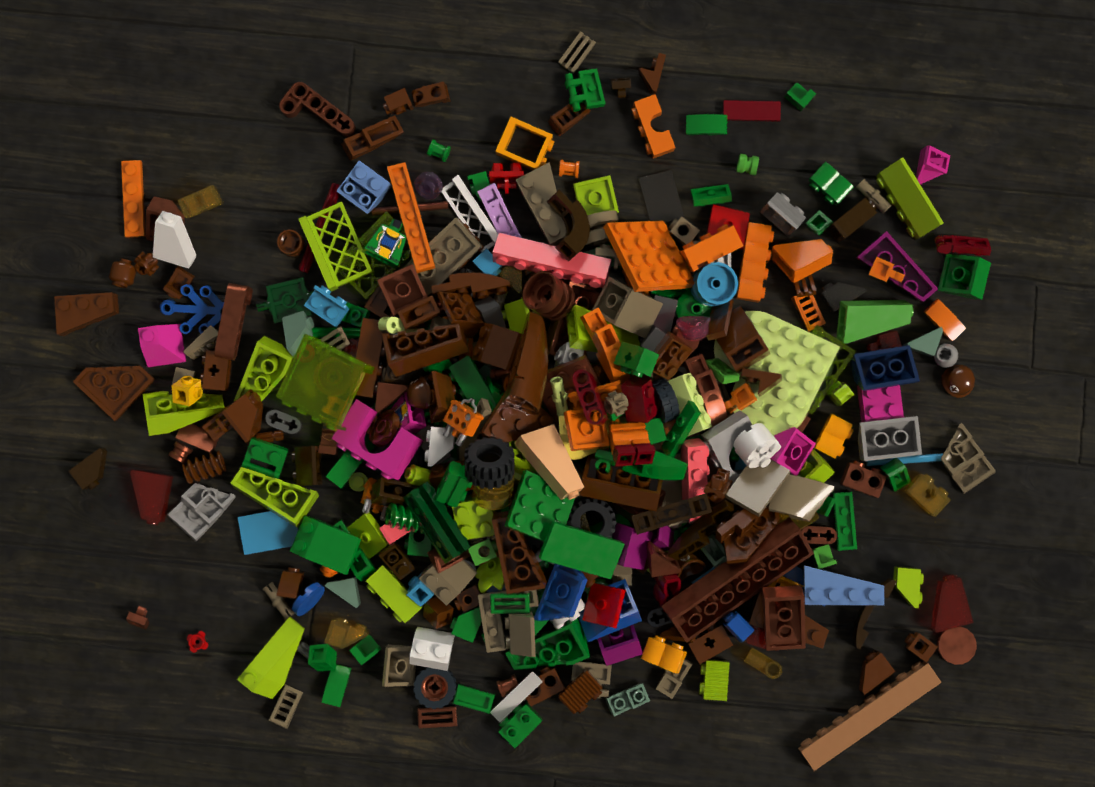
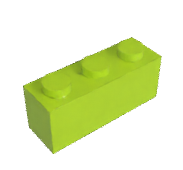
[366,564,423,623]

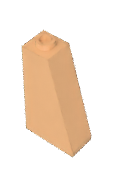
[515,424,584,500]

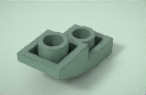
[605,683,650,716]

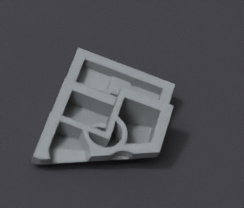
[168,483,236,542]

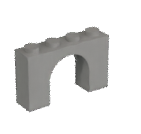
[701,410,752,485]

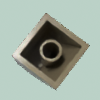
[592,277,663,338]

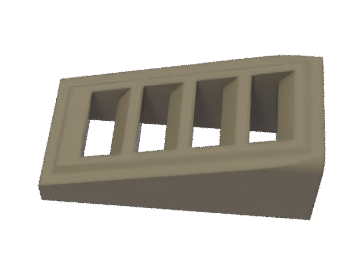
[183,325,218,360]
[269,684,303,729]

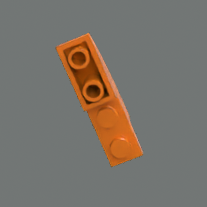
[580,307,630,384]

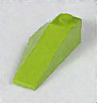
[234,336,293,402]
[142,391,225,436]
[237,616,305,699]

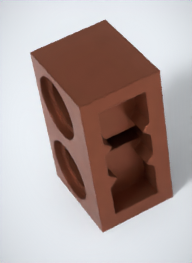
[840,461,887,498]

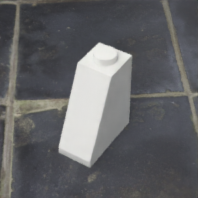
[153,211,196,269]

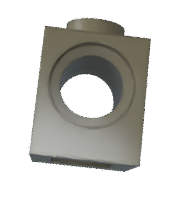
[669,217,700,245]

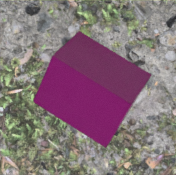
[612,522,653,570]

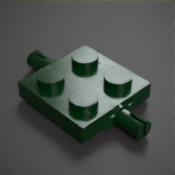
[256,278,314,324]

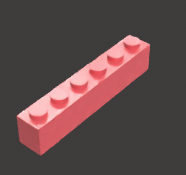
[493,233,611,288]

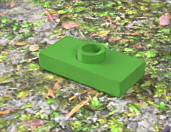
[705,358,740,384]

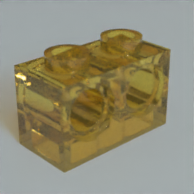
[177,185,223,219]

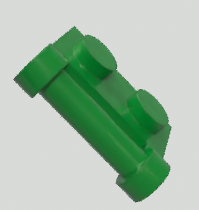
[241,437,289,479]

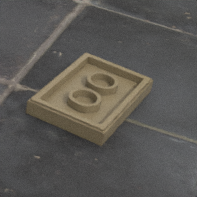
[725,460,790,517]

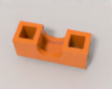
[631,94,676,159]

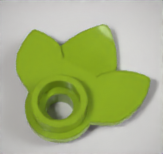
[475,557,504,593]

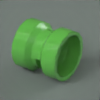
[736,153,759,176]

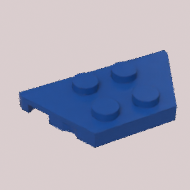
[534,564,588,621]

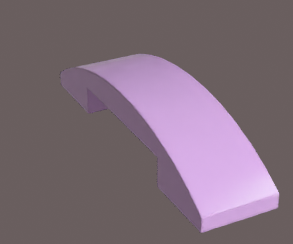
[477,183,521,238]

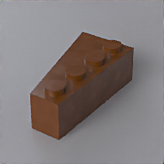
[382,324,469,377]

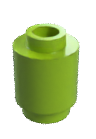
[404,464,432,487]

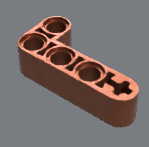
[279,82,356,137]
[215,283,253,360]

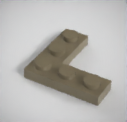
[478,590,539,653]

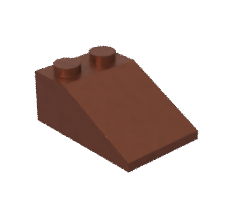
[762,585,806,651]

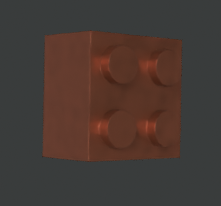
[377,264,428,316]

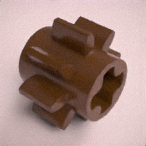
[134,252,159,276]

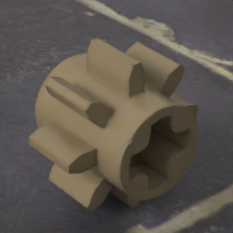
[604,390,628,417]

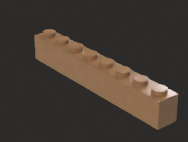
[798,661,942,771]

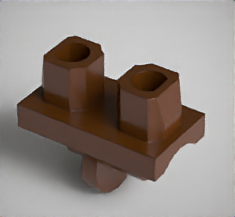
[202,405,233,441]
[704,468,733,503]

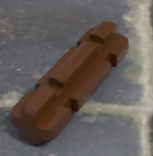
[247,430,284,445]

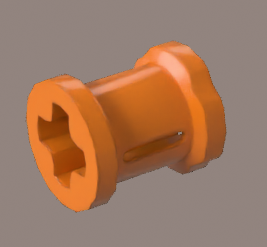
[559,160,580,178]

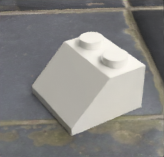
[409,627,455,671]

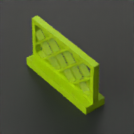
[299,202,373,291]

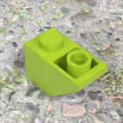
[893,567,924,608]

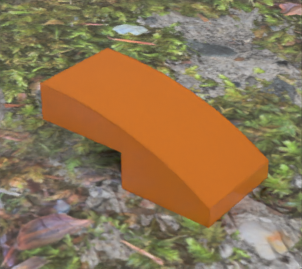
[924,299,966,341]

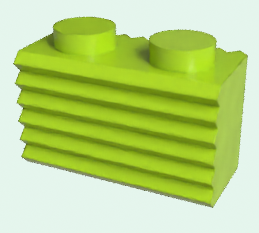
[699,659,730,701]

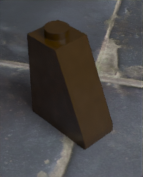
[827,198,877,244]

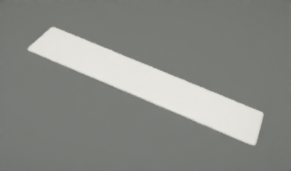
[490,672,542,722]

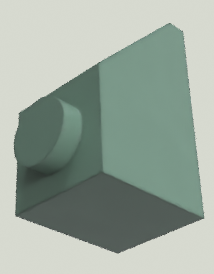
[282,311,314,358]

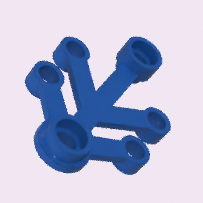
[160,284,224,334]

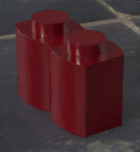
[653,574,681,612]

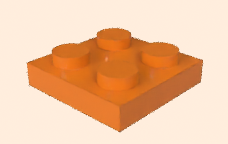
[564,409,610,451]

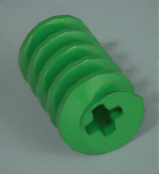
[385,503,424,534]

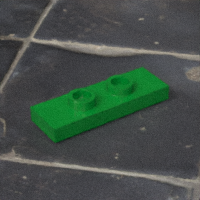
[661,400,701,458]

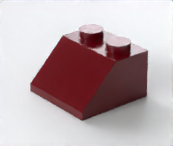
[621,375,657,423]

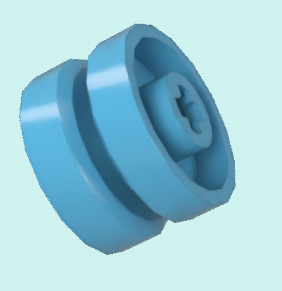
[690,262,738,307]

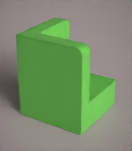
[812,544,837,569]

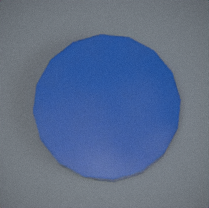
[292,582,325,616]

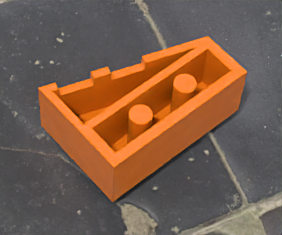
[680,224,743,272]

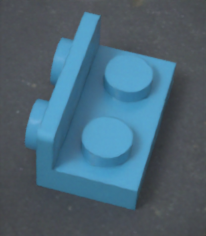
[304,285,349,328]

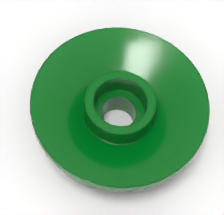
[676,290,713,327]

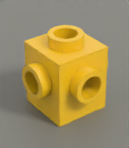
[172,376,203,406]

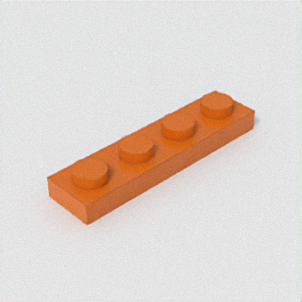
[121,160,146,238]

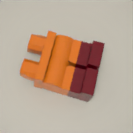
[608,418,655,467]

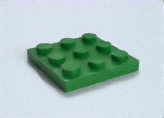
[505,470,575,542]

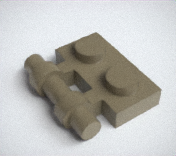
[571,661,612,698]

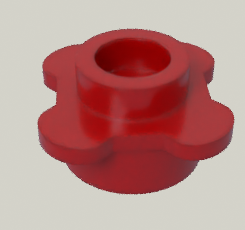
[187,631,209,653]

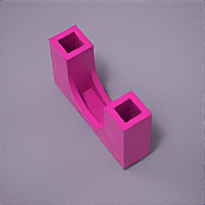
[331,399,423,481]

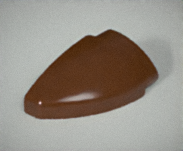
[502,311,548,415]

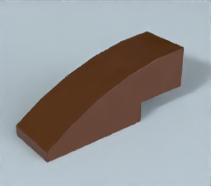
[341,115,404,161]

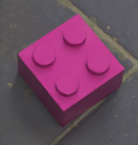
[857,385,904,422]

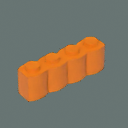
[736,222,774,303]

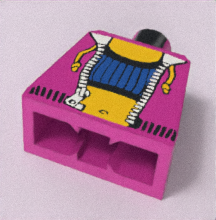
[390,392,426,435]

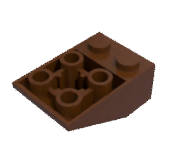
[716,306,771,374]

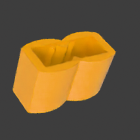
[814,414,853,459]
[641,635,687,673]

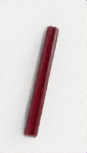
[299,183,340,273]

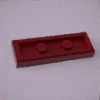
[723,100,781,122]

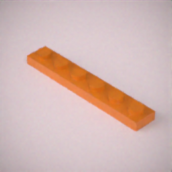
[387,162,435,273]

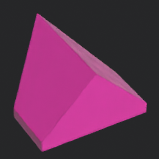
[916,146,950,185]

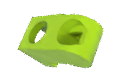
[825,381,854,406]

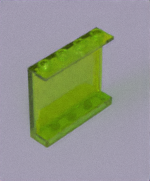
[276,334,375,432]

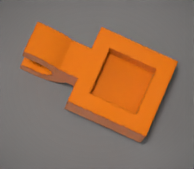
[869,257,905,283]
[724,383,757,413]

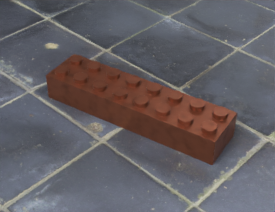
[662,517,814,643]

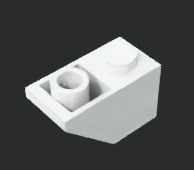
[425,426,455,466]

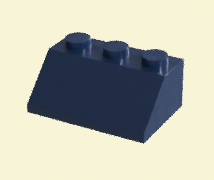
[849,345,920,391]

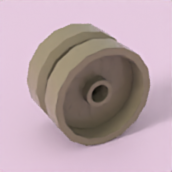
[584,210,619,248]

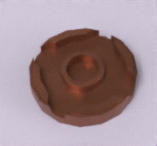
[937,626,977,665]

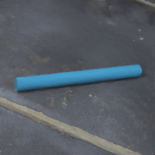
[866,453,943,466]

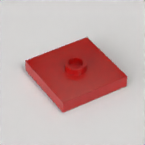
[707,204,750,250]
[582,583,626,628]

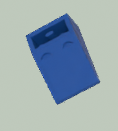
[578,579,642,642]

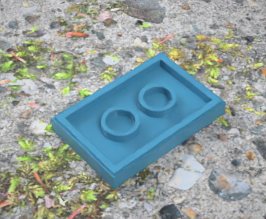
[238,511,299,555]

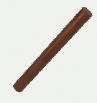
[372,201,448,216]

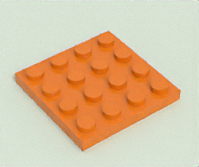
[603,221,694,292]

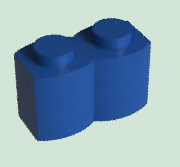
[722,610,754,643]

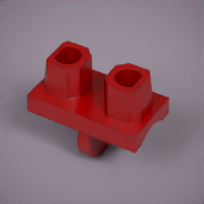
[489,163,524,194]

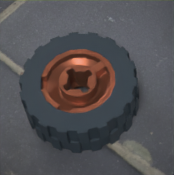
[652,378,680,423]
[413,667,457,709]

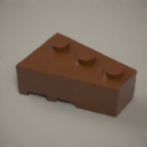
[54,292,119,336]

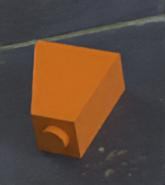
[772,239,833,283]

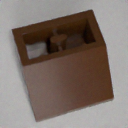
[437,292,484,339]
[653,331,693,380]

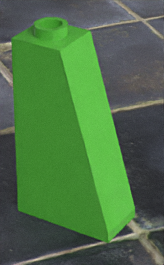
[836,300,913,343]

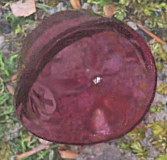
[676,316,711,342]

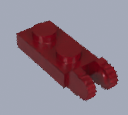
[935,235,991,256]

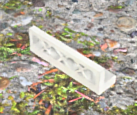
[440,175,498,252]

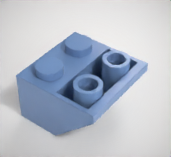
[337,161,392,214]

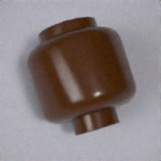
[109,259,137,288]

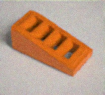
[791,289,826,332]

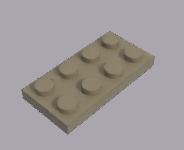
[403,218,482,297]

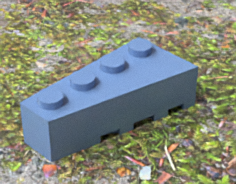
[804,566,884,605]

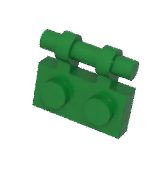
[565,68,606,112]

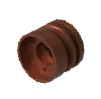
[522,271,575,321]

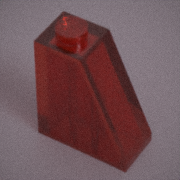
[130,470,173,525]
[931,574,974,633]

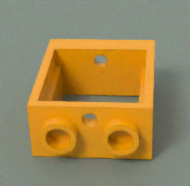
[495,117,555,171]

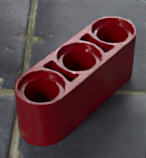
[573,369,607,426]

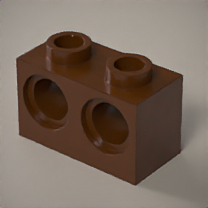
[522,665,565,707]

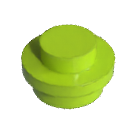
[349,472,368,491]

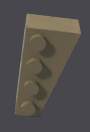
[516,162,566,246]

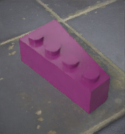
[856,231,938,302]

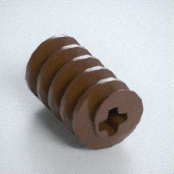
[182,451,226,484]

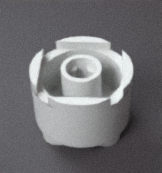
[733,423,781,468]

